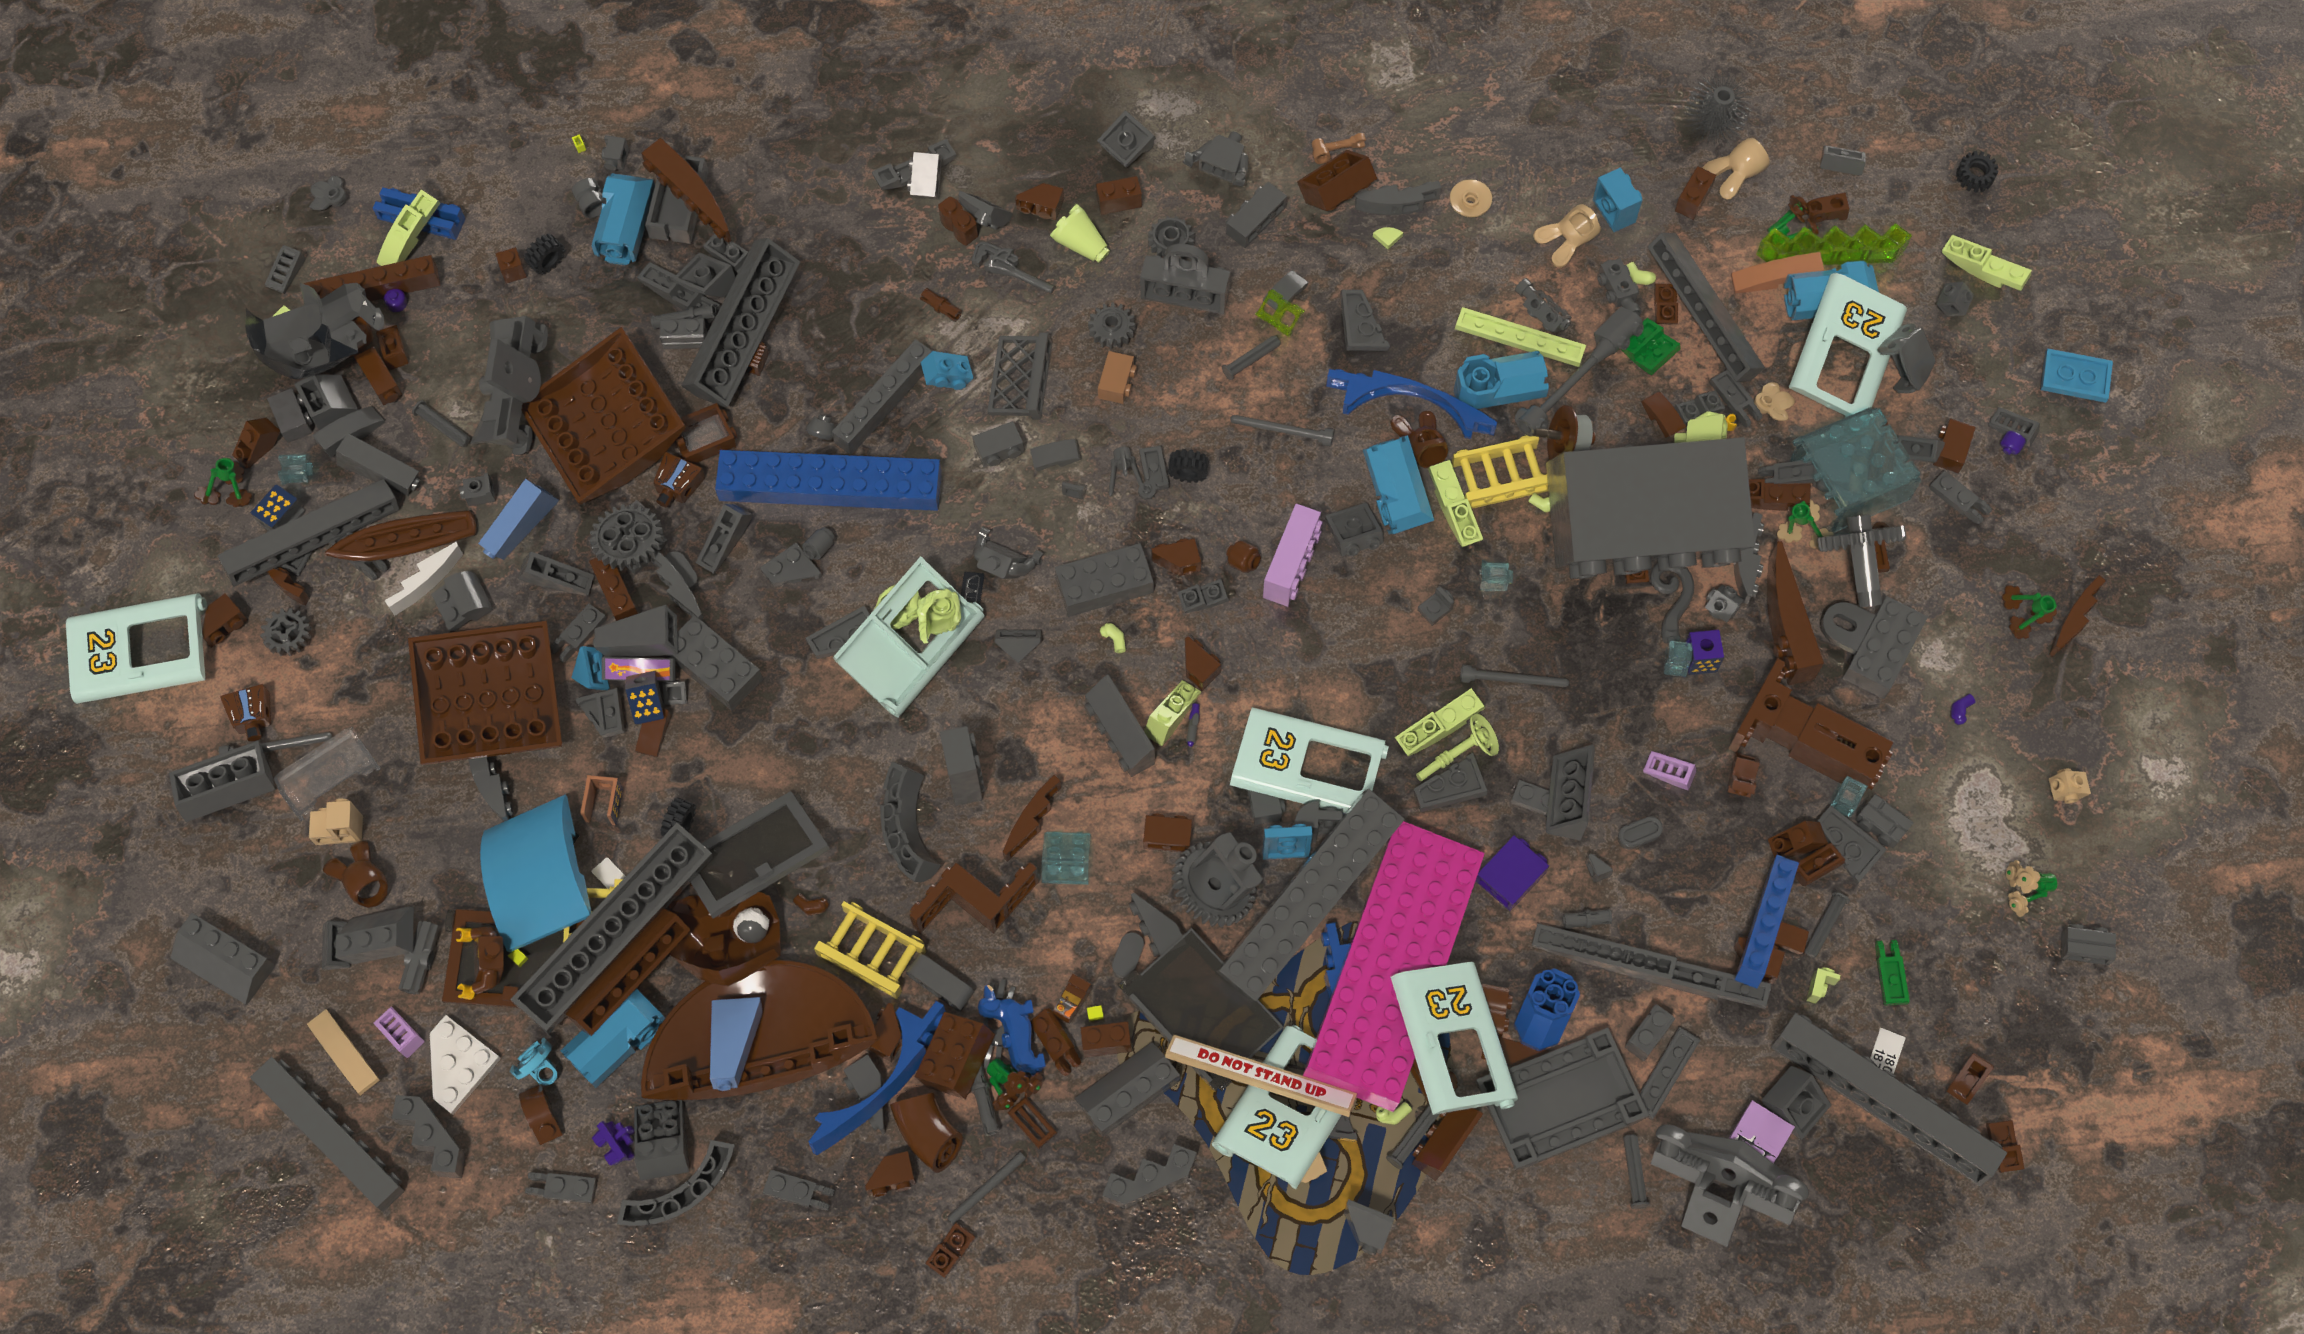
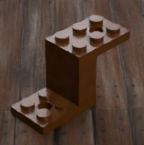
[910,863,1039,934]

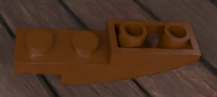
[1749,479,1811,511]

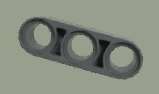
[905,953,974,1011]

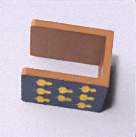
[580,775,623,825]

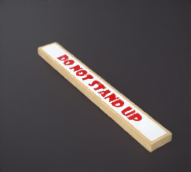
[1165,1035,1357,1117]

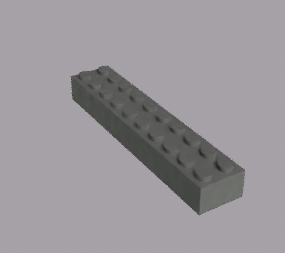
[1216,789,1405,1002]
[511,823,713,1035]
[1771,1013,2007,1186]

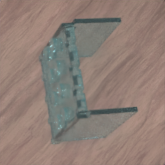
[1790,407,1921,533]

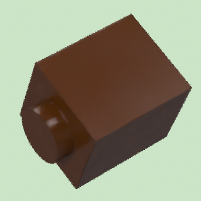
[495,247,527,284]

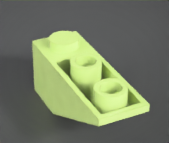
[1144,680,1201,746]

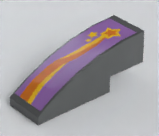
[602,656,675,681]

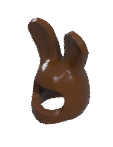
[1390,411,1448,468]
[323,841,388,908]

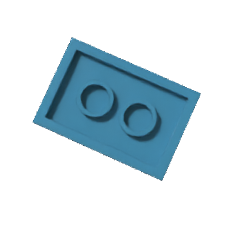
[2041,348,2113,403]
[1262,824,1312,860]

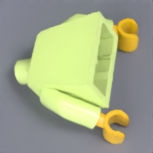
[1674,411,1737,443]

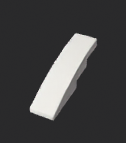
[385,542,463,616]

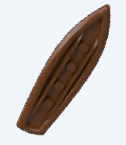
[325,510,476,561]

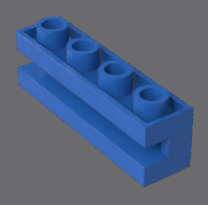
[373,187,466,240]

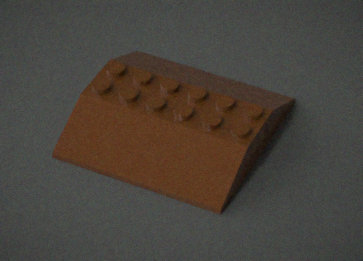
[521,327,686,504]
[408,621,562,766]

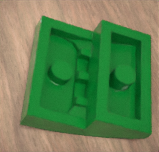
[1621,318,1681,376]

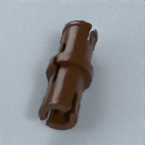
[920,288,962,322]

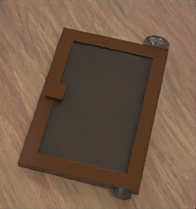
[442,909,584,1008]

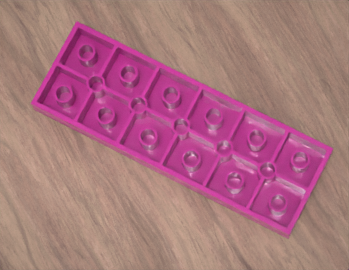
[1303,821,1485,1112]

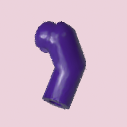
[1951,694,1975,725]

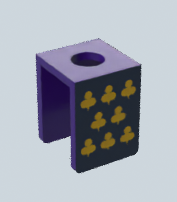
[1683,630,1724,675]

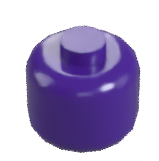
[384,289,408,312]
[2000,431,2026,455]

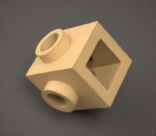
[2049,768,2091,804]

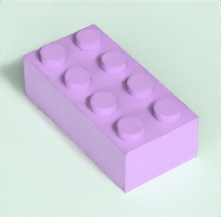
[1263,504,1323,607]

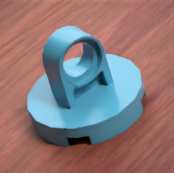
[510,1038,557,1086]

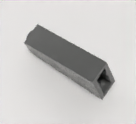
[336,433,421,496]
[593,605,678,657]

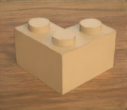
[309,799,363,845]

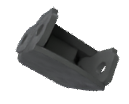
[1877,324,1936,393]

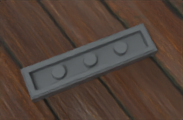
[1639,1027,1700,1121]

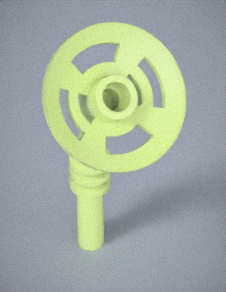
[1416,713,1499,781]

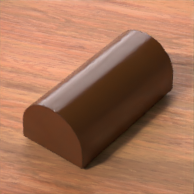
[1795,843,1845,886]

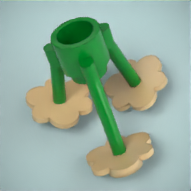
[1777,500,1834,551]
[2006,860,2058,917]

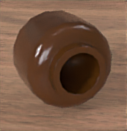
[1226,541,1261,573]

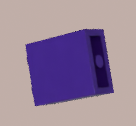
[1475,836,1549,911]

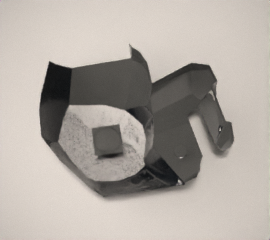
[245,283,384,380]

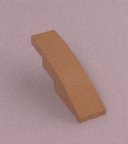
[1731,252,1824,294]

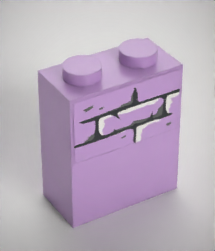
[1729,1100,1795,1164]

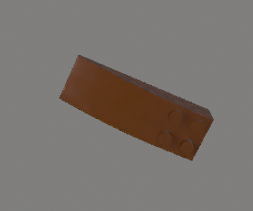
[1767,541,1824,686]

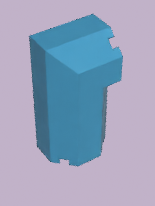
[591,173,655,265]
[1784,261,1879,320]
[1454,351,1549,409]
[1363,435,1434,534]
[560,988,665,1088]

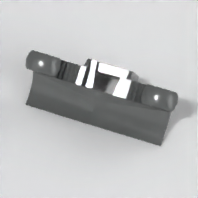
[1651,1124,1809,1247]

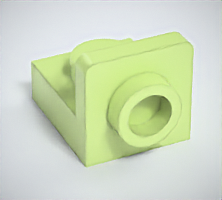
[1806,968,1841,1004]

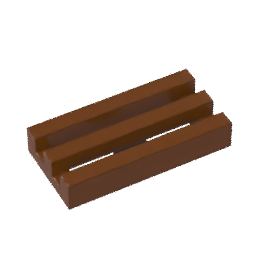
[1007,1097,1057,1150]

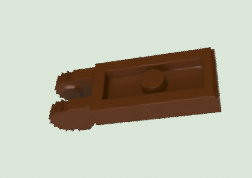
[1030,1008,1082,1076]

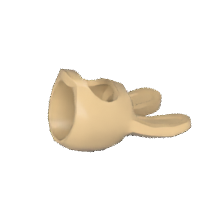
[1703,138,1770,200]
[1533,204,1601,268]

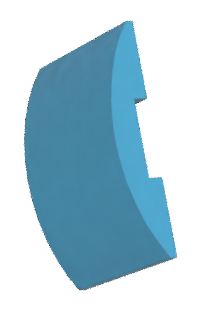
[480,795,592,953]

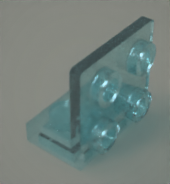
[1042,832,1091,885]

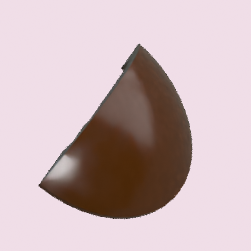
[641,960,878,1100]

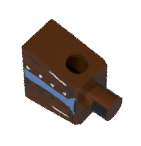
[653,452,706,508]
[220,684,271,742]

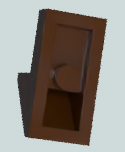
[1946,1053,1994,1105]

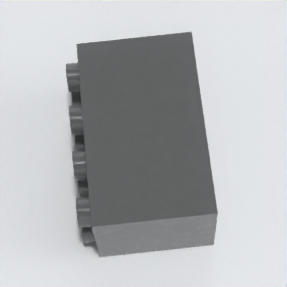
[1546,437,1755,579]

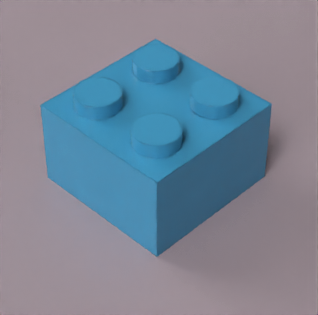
[1593,167,1642,232]

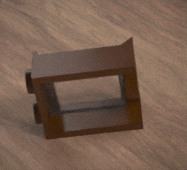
[675,403,738,464]

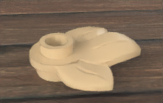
[1754,382,1795,421]

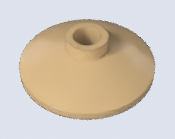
[1450,180,1492,217]

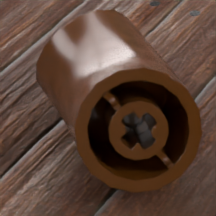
[890,1093,963,1173]

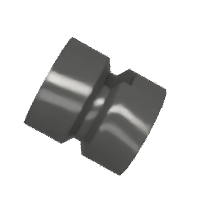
[572,178,606,218]

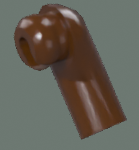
[793,893,829,916]

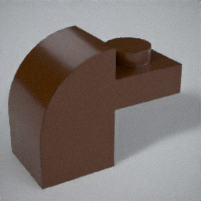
[1727,752,1760,798]
[519,1084,563,1145]

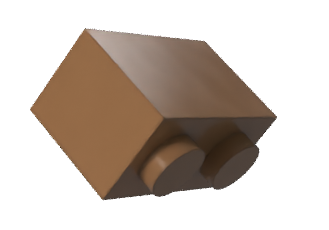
[1098,351,1137,404]

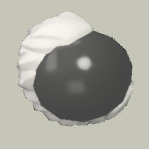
[733,907,769,943]

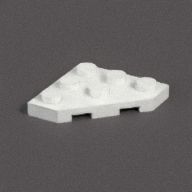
[430,1015,501,1115]

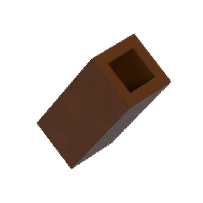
[355,346,402,406]

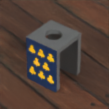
[250,485,305,531]
[625,671,664,724]

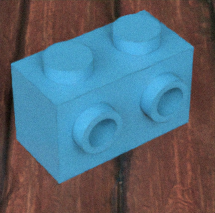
[921,351,973,390]

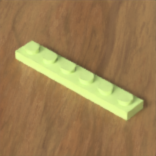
[1455,307,1586,367]

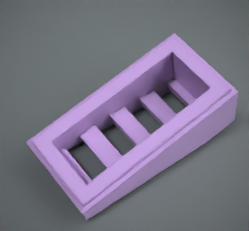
[1643,751,1696,790]
[374,1007,424,1058]

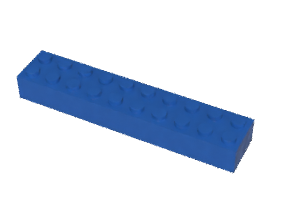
[715,450,942,511]

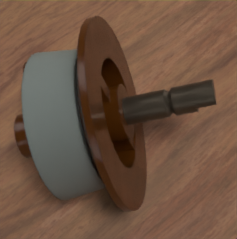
[1533,405,1595,460]

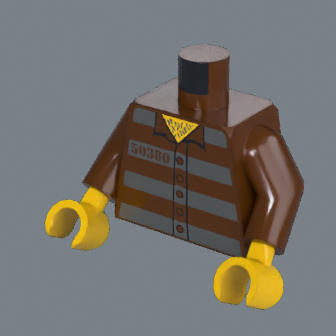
[456,927,504,1000]

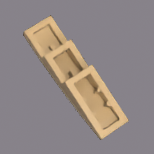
[307,1009,380,1096]

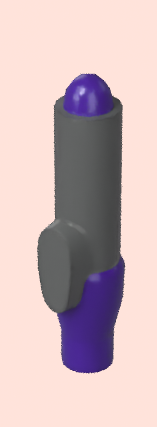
[1186,703,1200,747]

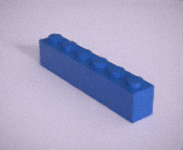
[1735,855,1799,989]

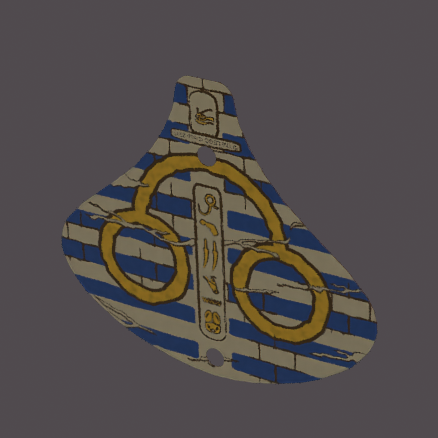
[1117,921,1452,1275]

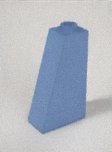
[478,479,559,560]
[710,997,763,1091]

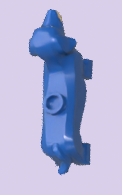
[978,985,1046,1076]

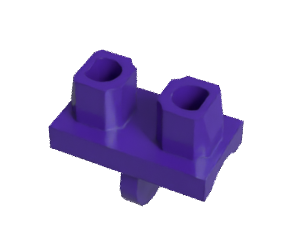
[592,1121,635,1165]

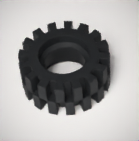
[1956,151,1998,193]
[524,234,565,275]
[1168,449,1209,483]
[660,797,696,836]

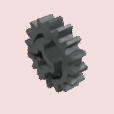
[260,608,312,656]

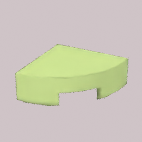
[1373,227,1403,249]

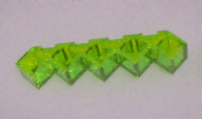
[1756,223,1912,265]

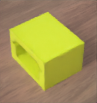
[572,135,586,153]
[508,949,528,967]
[1087,1005,1104,1022]

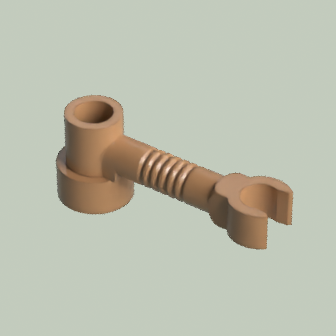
[1311,133,1366,164]

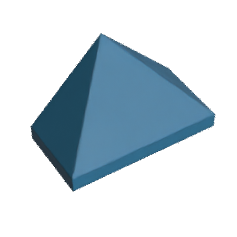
[571,646,609,691]

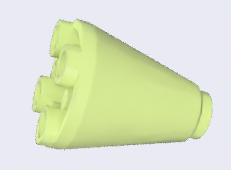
[1050,204,1110,263]

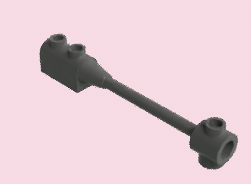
[1515,307,1644,436]

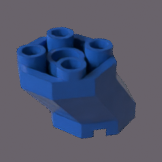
[1514,968,1580,1051]

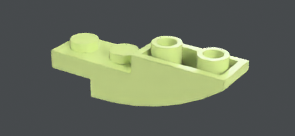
[376,190,440,266]
[1942,235,2032,291]
[1428,460,1483,547]
[1395,688,1485,756]

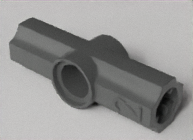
[398,921,440,995]

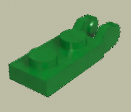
[1875,940,1910,1006]

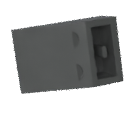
[634,1100,689,1180]

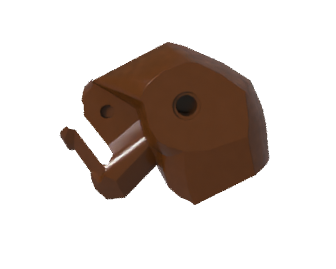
[668,863,781,986]

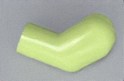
[1627,262,1656,285]
[1529,493,1550,512]
[1100,623,1126,653]
[1376,1102,1412,1125]

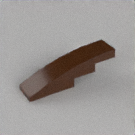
[2049,575,2106,657]
[1003,775,1061,862]

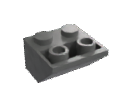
[295,374,358,429]

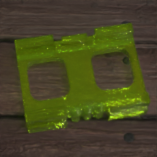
[1255,289,1305,336]

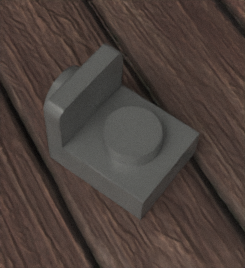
[1417,586,1454,626]

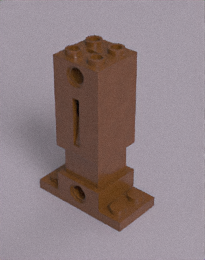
[1728,658,1893,795]

